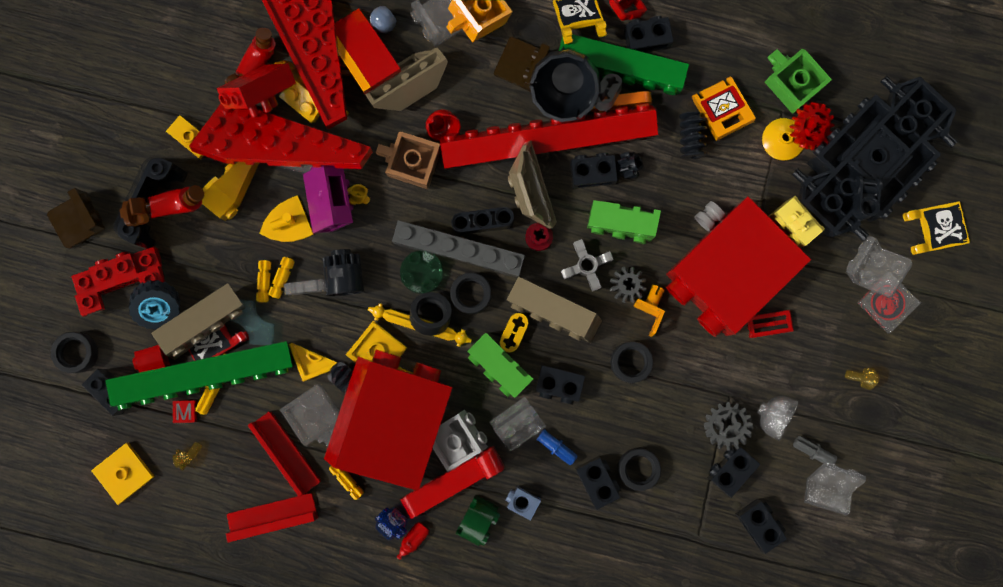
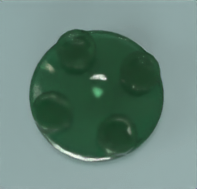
[400,251,443,294]

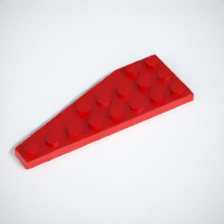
[262,0,347,129]
[189,103,373,169]

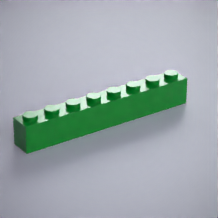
[105,341,293,410]

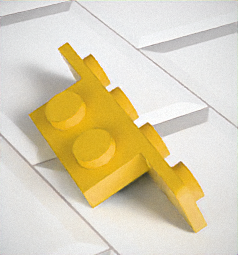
[274,60,349,123]

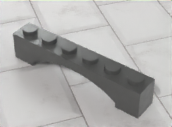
[392,220,525,278]

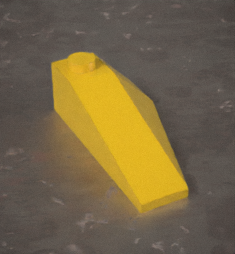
[202,162,259,221]

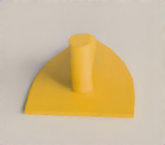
[259,195,314,242]

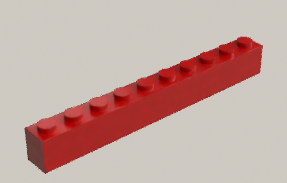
[440,103,658,169]

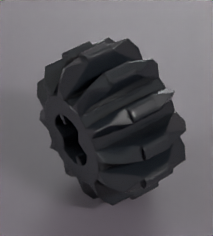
[327,361,353,394]

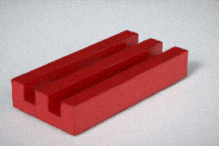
[747,310,794,338]

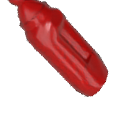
[397,522,430,560]

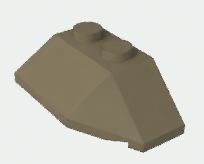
[365,47,448,111]
[508,141,557,229]

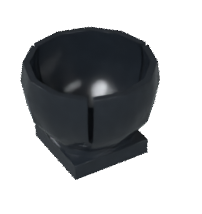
[529,46,601,122]

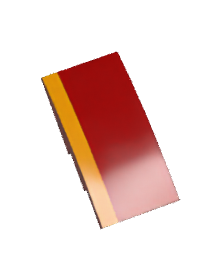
[335,8,402,94]

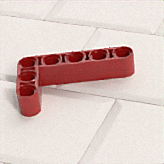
[400,446,505,519]

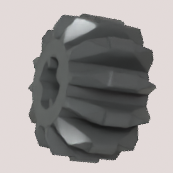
[610,267,647,303]

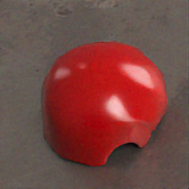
[425,109,461,141]

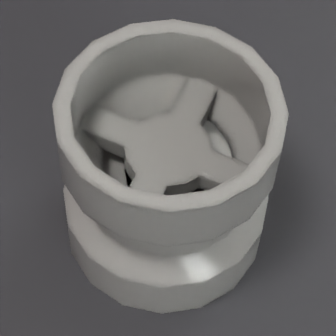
[695,201,725,232]

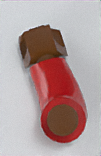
[225,27,276,84]
[119,185,204,226]

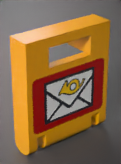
[692,76,756,141]

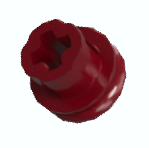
[525,223,553,251]

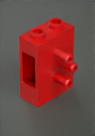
[216,63,296,118]

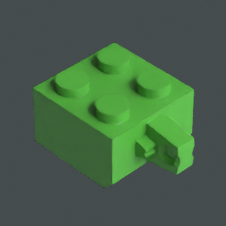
[765,49,832,114]

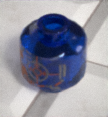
[375,507,408,541]

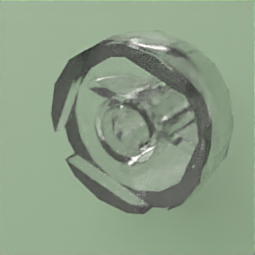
[757,396,799,441]

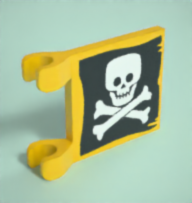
[553,0,607,44]
[903,201,970,255]

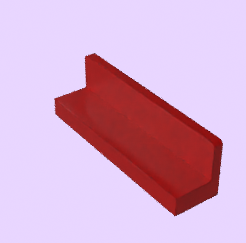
[248,411,321,497]
[226,493,318,543]

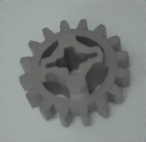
[704,402,753,451]

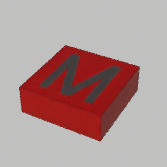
[173,400,197,423]

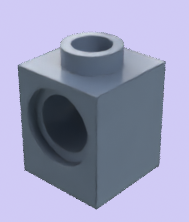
[505,486,541,521]

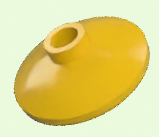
[762,118,803,161]

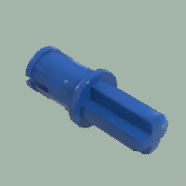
[536,429,577,465]

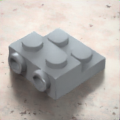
[433,410,488,472]

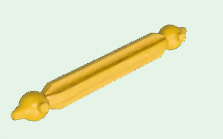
[368,303,472,347]

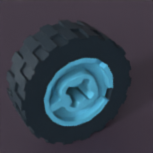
[129,280,180,330]

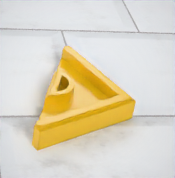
[289,343,337,382]

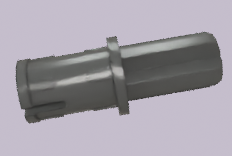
[793,436,837,468]

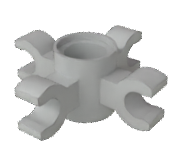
[561,239,613,292]

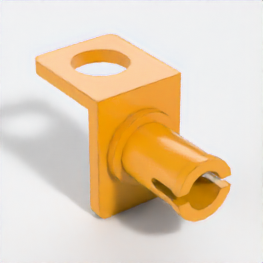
[633,285,665,337]

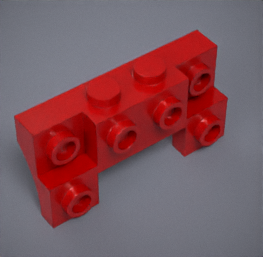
[71,247,165,317]

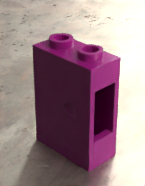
[303,165,354,233]

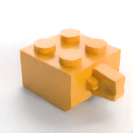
[446,0,512,43]

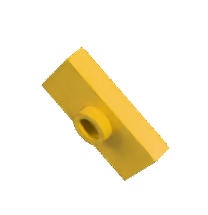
[166,115,203,160]

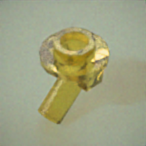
[845,368,879,390]
[173,442,202,471]

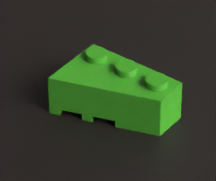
[587,200,661,244]
[467,333,533,398]

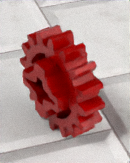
[790,102,835,150]

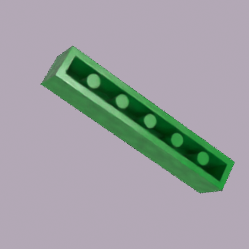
[559,34,689,95]

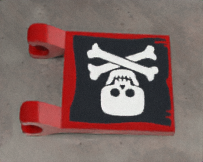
[189,325,249,361]

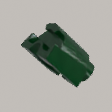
[455,495,500,546]

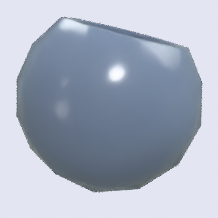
[370,6,397,34]

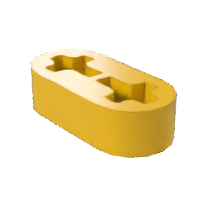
[500,313,528,352]

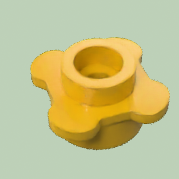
[347,184,370,205]

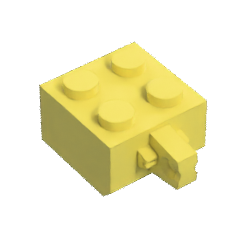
[768,195,825,248]

